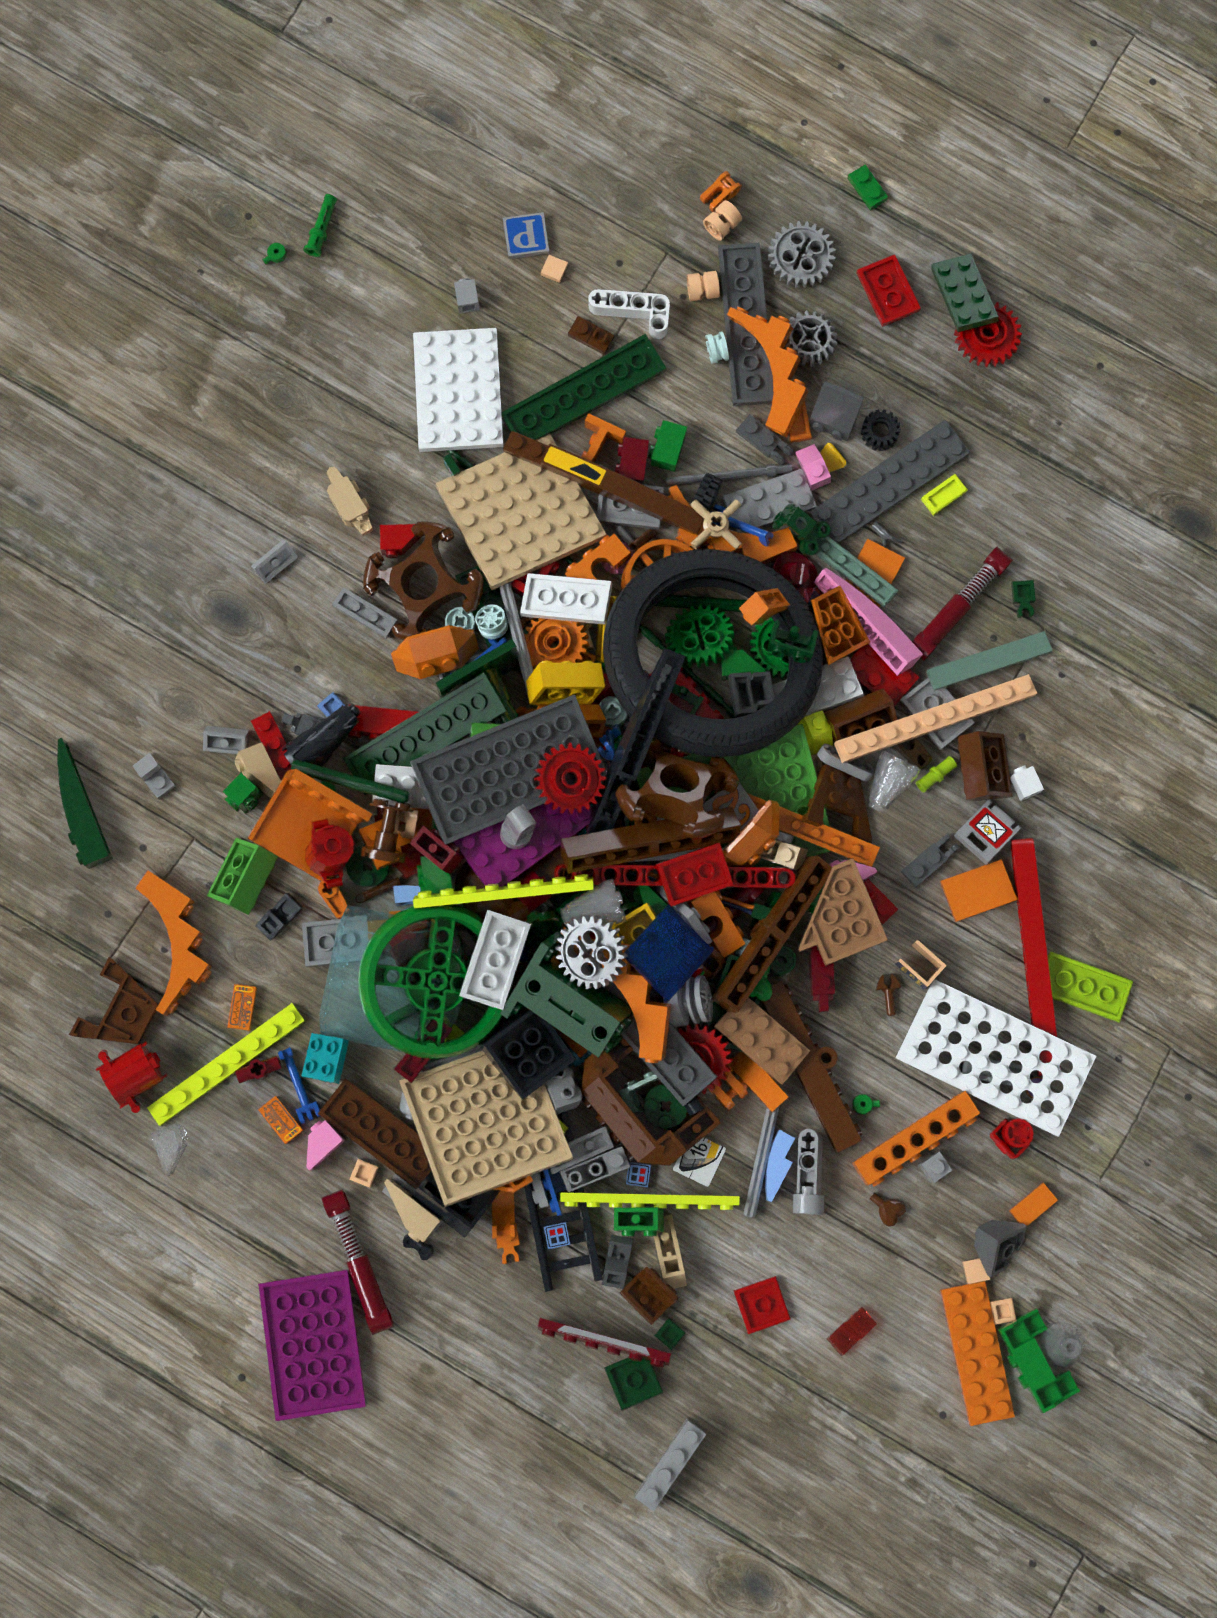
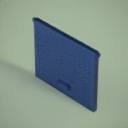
[624,904,714,1003]

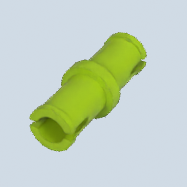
[915,756,957,793]

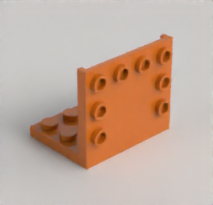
[247,769,373,881]

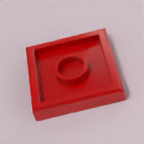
[733,1276,791,1334]

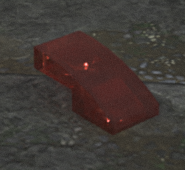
[826,1307,877,1356]

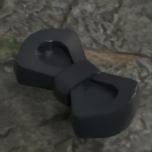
[403,1234,434,1261]

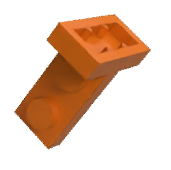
[581,413,626,463]

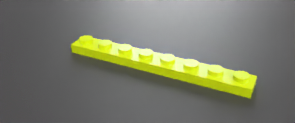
[413,874,594,908]
[147,1003,306,1126]
[559,1192,740,1210]

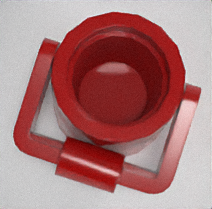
[990,1118,1034,1159]

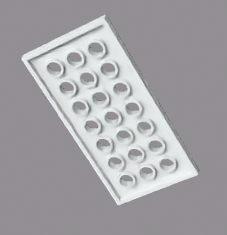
[896,979,1096,1137]

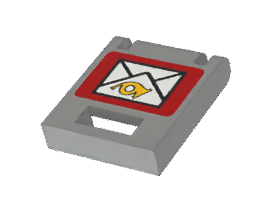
[954,799,1022,865]

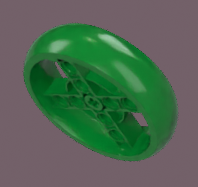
[358,904,513,1059]

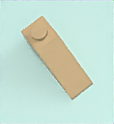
[235,742,281,798]
[384,1178,442,1242]
[653,1214,687,1289]

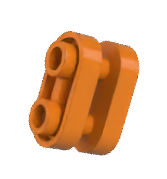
[707,1064,748,1111]

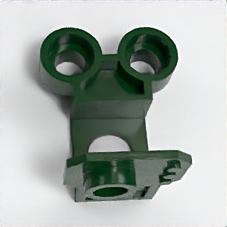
[772,504,831,556]

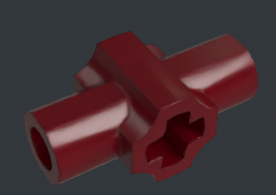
[235,1056,282,1084]

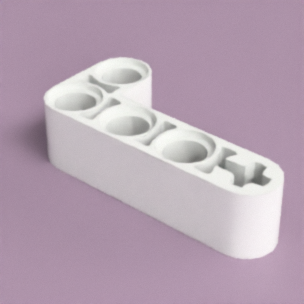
[588,289,670,339]

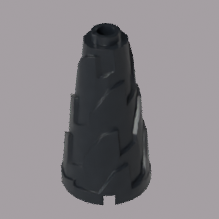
[282,704,361,778]

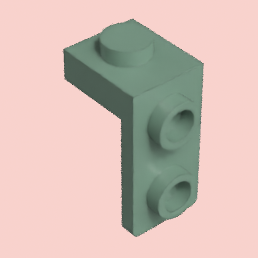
[619,1071,659,1115]

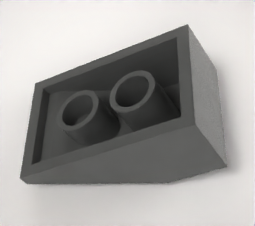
[809,381,864,441]

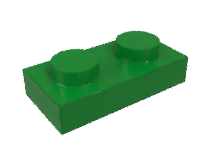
[847,165,888,210]

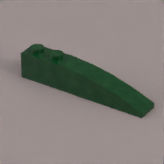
[57,738,113,869]

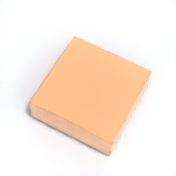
[541,255,568,283]
[349,1159,379,1188]
[962,1258,990,1284]
[990,1298,1016,1325]

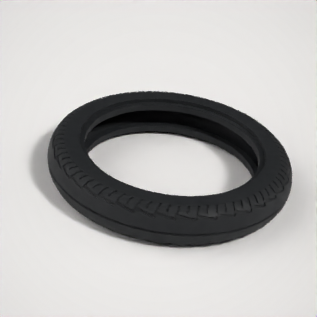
[603,549,824,757]

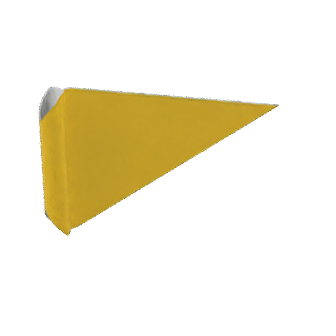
[820,443,846,473]

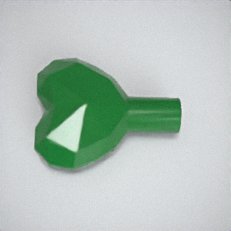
[749,966,772,1001]

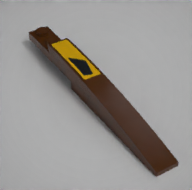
[503,431,704,535]

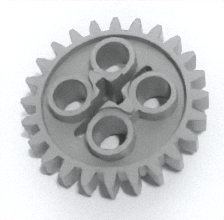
[768,221,836,288]
[555,915,628,989]

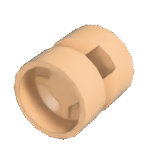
[703,200,742,241]
[687,271,720,302]
[394,810,418,839]

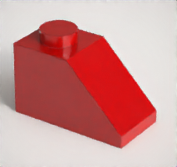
[380,524,421,558]

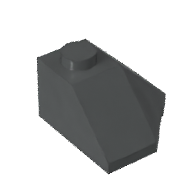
[974,1220,1027,1277]

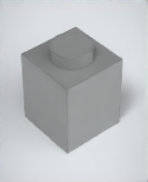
[454,278,480,314]
[918,1151,952,1183]

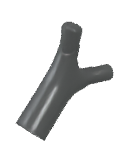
[871,521,903,548]

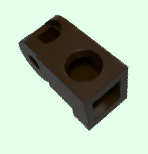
[891,738,933,772]

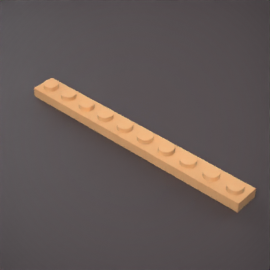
[834,674,1037,764]

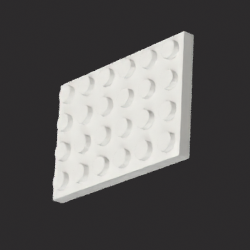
[413,328,503,452]

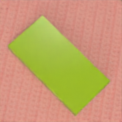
[1048,951,1133,1023]

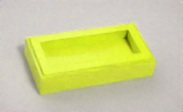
[921,474,968,516]

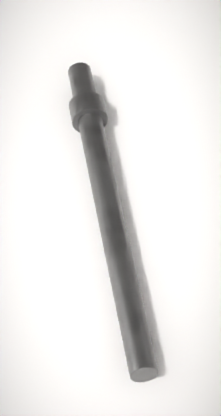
[666,464,792,486]

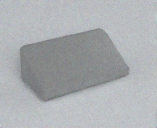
[203,726,249,754]

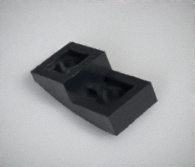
[255,893,304,941]

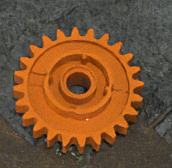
[524,618,590,670]

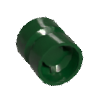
[770,946,797,977]

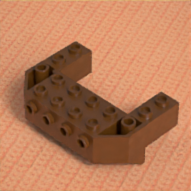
[581,1034,721,1166]

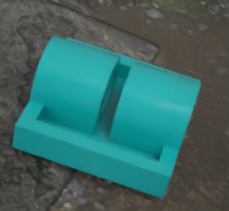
[301,1033,349,1084]

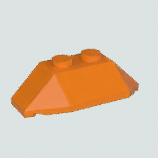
[391,625,479,679]
[722,800,779,866]

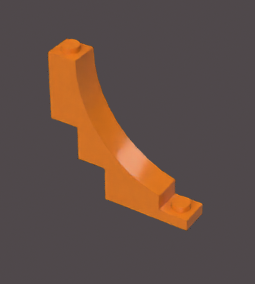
[573,937,671,1063]

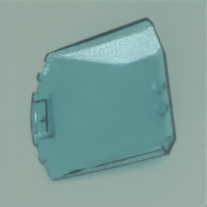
[319,905,465,1052]

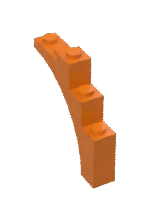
[727,307,809,438]
[668,485,797,564]
[136,870,212,1016]

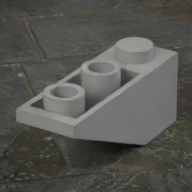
[560,1146,630,1193]

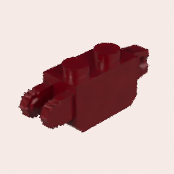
[809,945,835,1012]

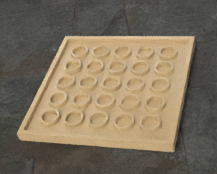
[435,434,606,590]
[399,1051,573,1207]

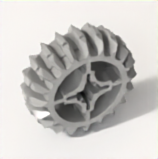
[784,310,837,367]

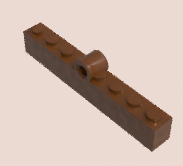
[561,807,741,873]
[711,856,832,1013]
[760,981,863,1153]

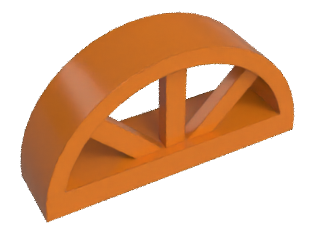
[621,539,693,590]

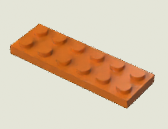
[940,1281,1015,1426]

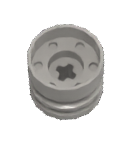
[663,975,713,1027]

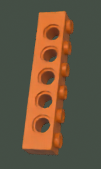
[852,1091,980,1187]

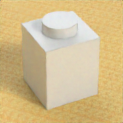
[1010,765,1044,801]

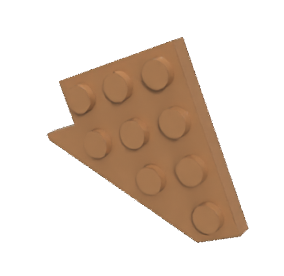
[798,858,888,966]

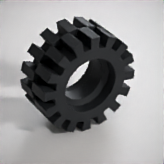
[861,409,901,451]
[693,473,723,511]

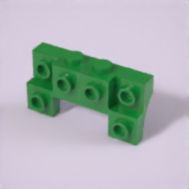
[998,1308,1080,1413]

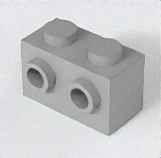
[545,1066,582,1114]

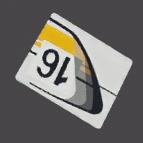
[673,1138,726,1187]

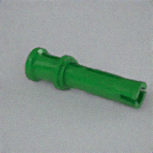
[303,194,337,257]

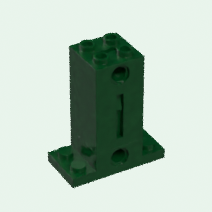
[500,932,633,1058]

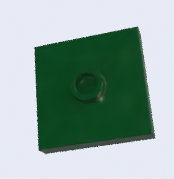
[604,1358,663,1411]

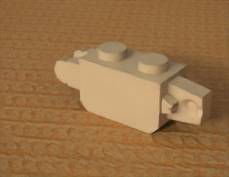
[326,466,373,536]

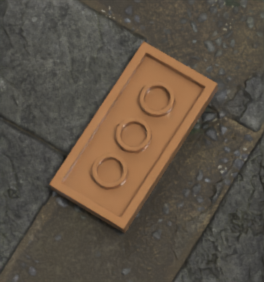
[714,997,810,1085]

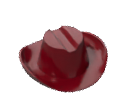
[773,552,818,598]

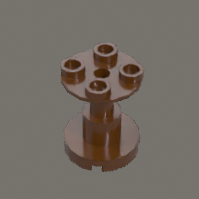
[361,798,413,863]

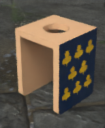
[895,940,947,990]

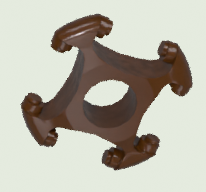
[363,521,483,641]
[615,740,739,840]

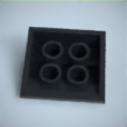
[479,1009,576,1100]
[412,1170,500,1238]

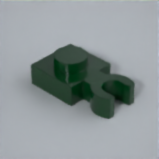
[1011,580,1036,618]

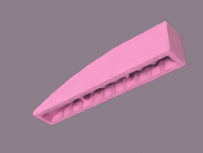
[814,568,923,676]

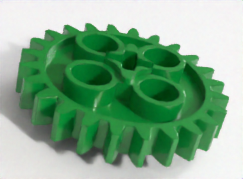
[665,605,735,668]
[749,617,789,680]

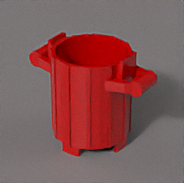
[305,819,354,889]
[96,1041,168,1113]

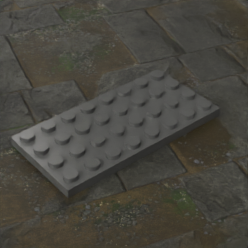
[410,694,607,844]

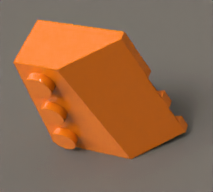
[811,585,870,665]

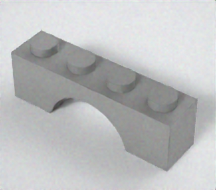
[634,1418,706,1511]

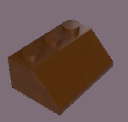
[824,688,897,743]
[958,731,1013,801]

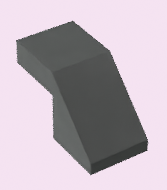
[601,1235,633,1289]

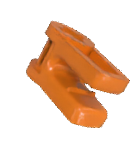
[700,171,742,212]
[318,879,351,919]

